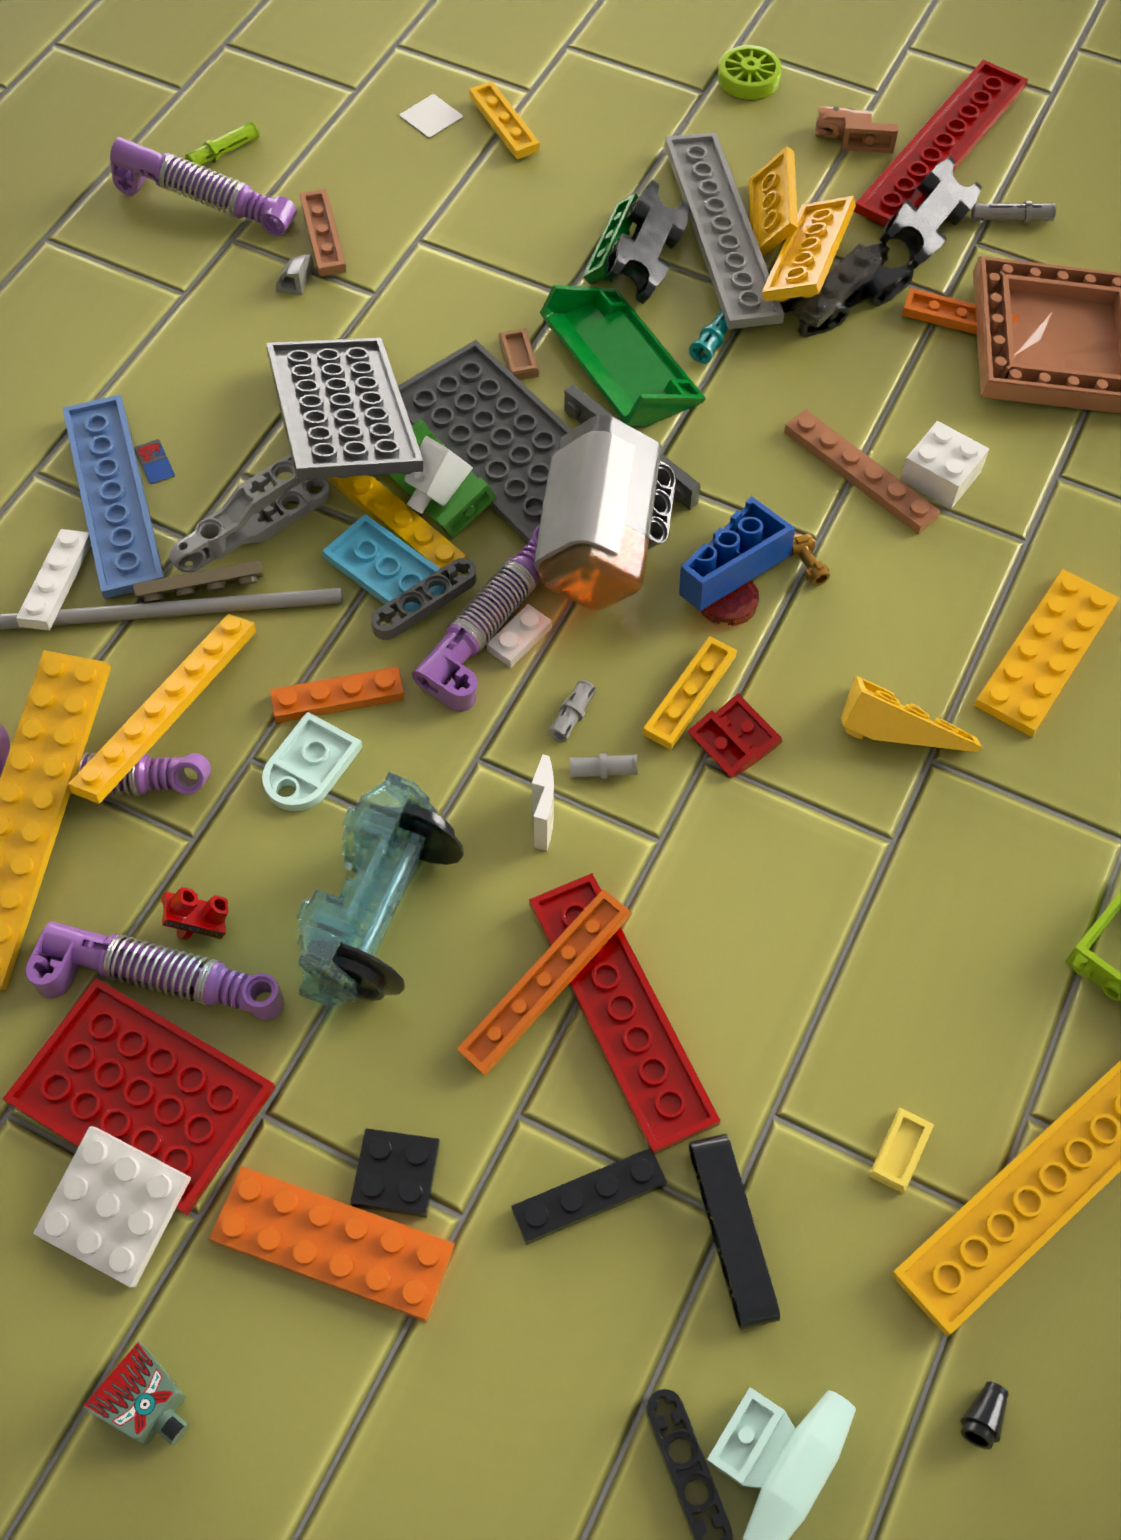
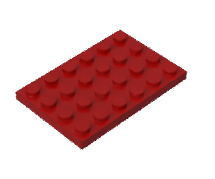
[3,978,276,1216]

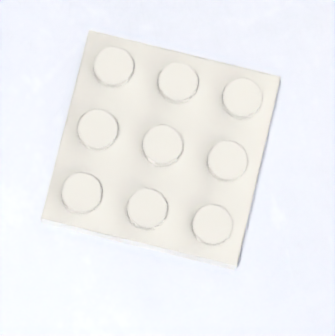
[33,1126,191,1287]

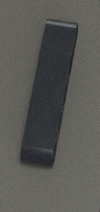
[689,1133,780,1330]

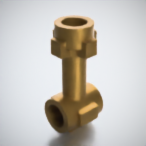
[790,534,830,586]

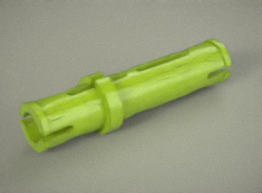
[185,121,260,168]

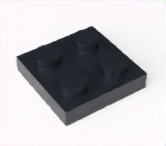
[350,1128,440,1218]

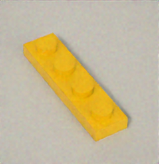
[469,81,540,160]
[643,636,737,750]

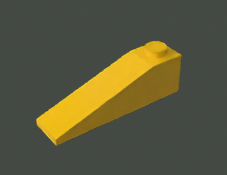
[841,676,982,752]

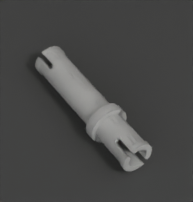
[971,201,1056,223]

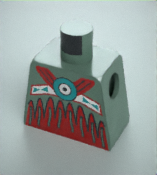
[83,1341,189,1446]

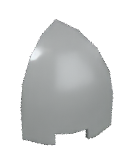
[276,254,314,295]

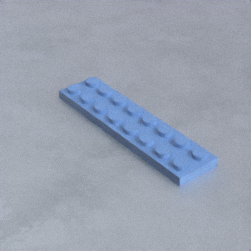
[62,394,165,599]

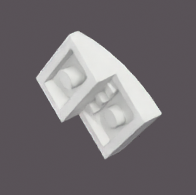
[532,755,554,851]

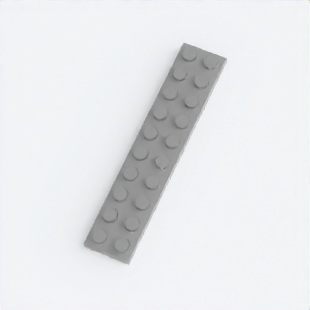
[664,132,784,329]

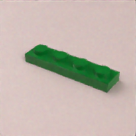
[583,193,639,284]

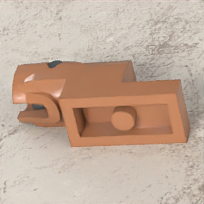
[815,107,898,153]

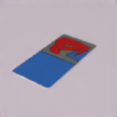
[135,439,175,484]

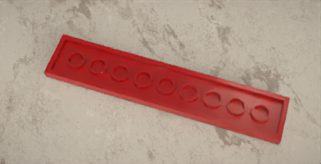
[854,60,1028,226]

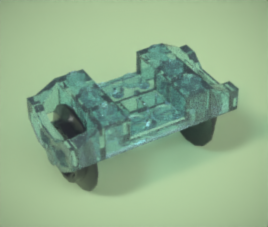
[297,772,464,1006]

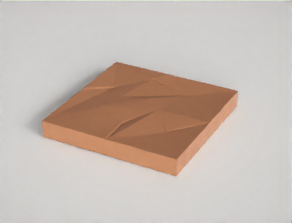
[973,256,1121,414]

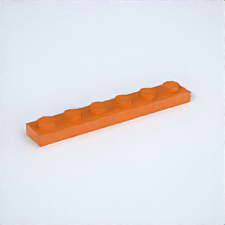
[457,889,631,1076]

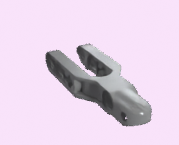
[169,453,330,572]

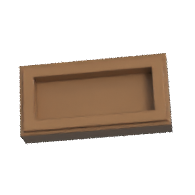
[499,328,539,380]

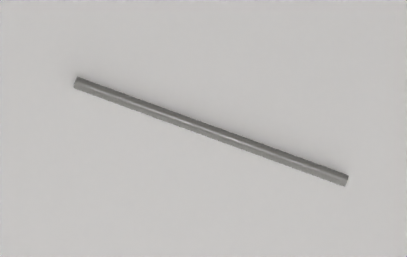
[0,588,343,630]

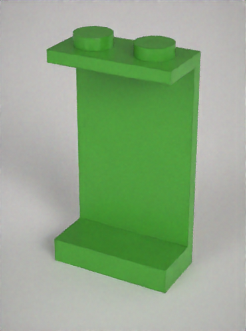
[389,418,497,539]

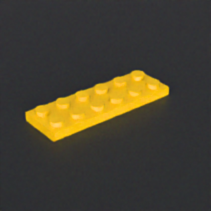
[762,196,856,302]
[974,569,1119,737]

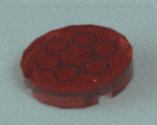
[700,580,759,626]

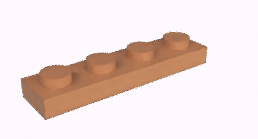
[299,189,346,277]

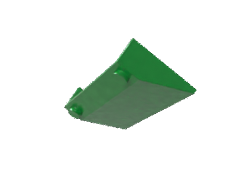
[540,285,706,427]

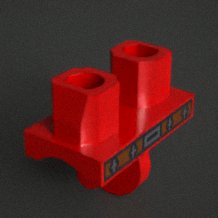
[161,887,229,941]

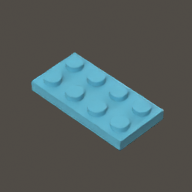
[322,514,454,614]

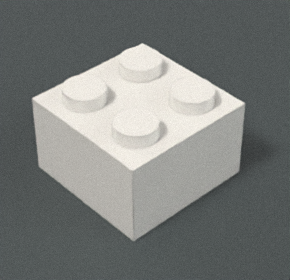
[900,421,989,509]

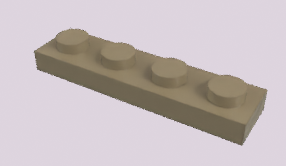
[133,560,264,603]

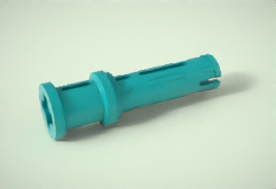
[689,310,728,364]

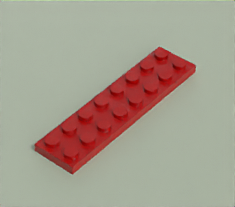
[529,873,721,1154]

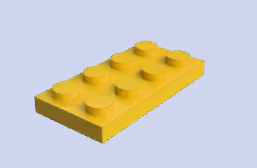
[749,146,798,257]

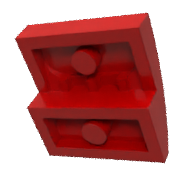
[687,693,783,778]

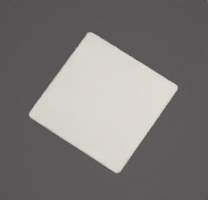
[400,94,463,137]

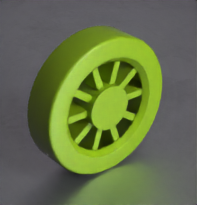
[717,46,782,100]

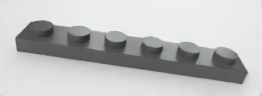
[564,384,701,510]

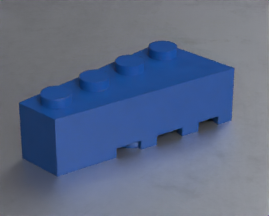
[679,496,795,611]

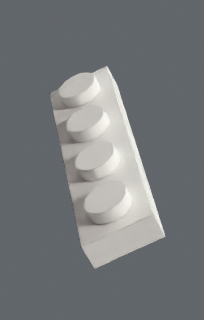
[16,529,91,630]

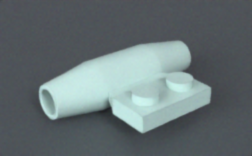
[707,1387,856,1540]

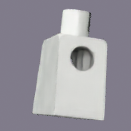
[405,436,473,514]

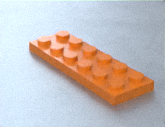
[209,1166,455,1322]

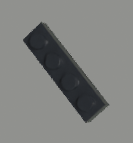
[511,1148,667,1245]

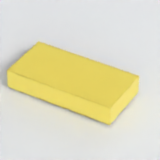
[868,1107,934,1194]

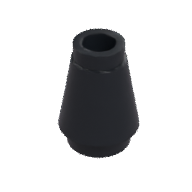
[960,1381,1009,1449]

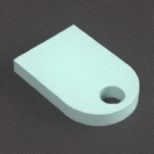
[262,712,363,811]

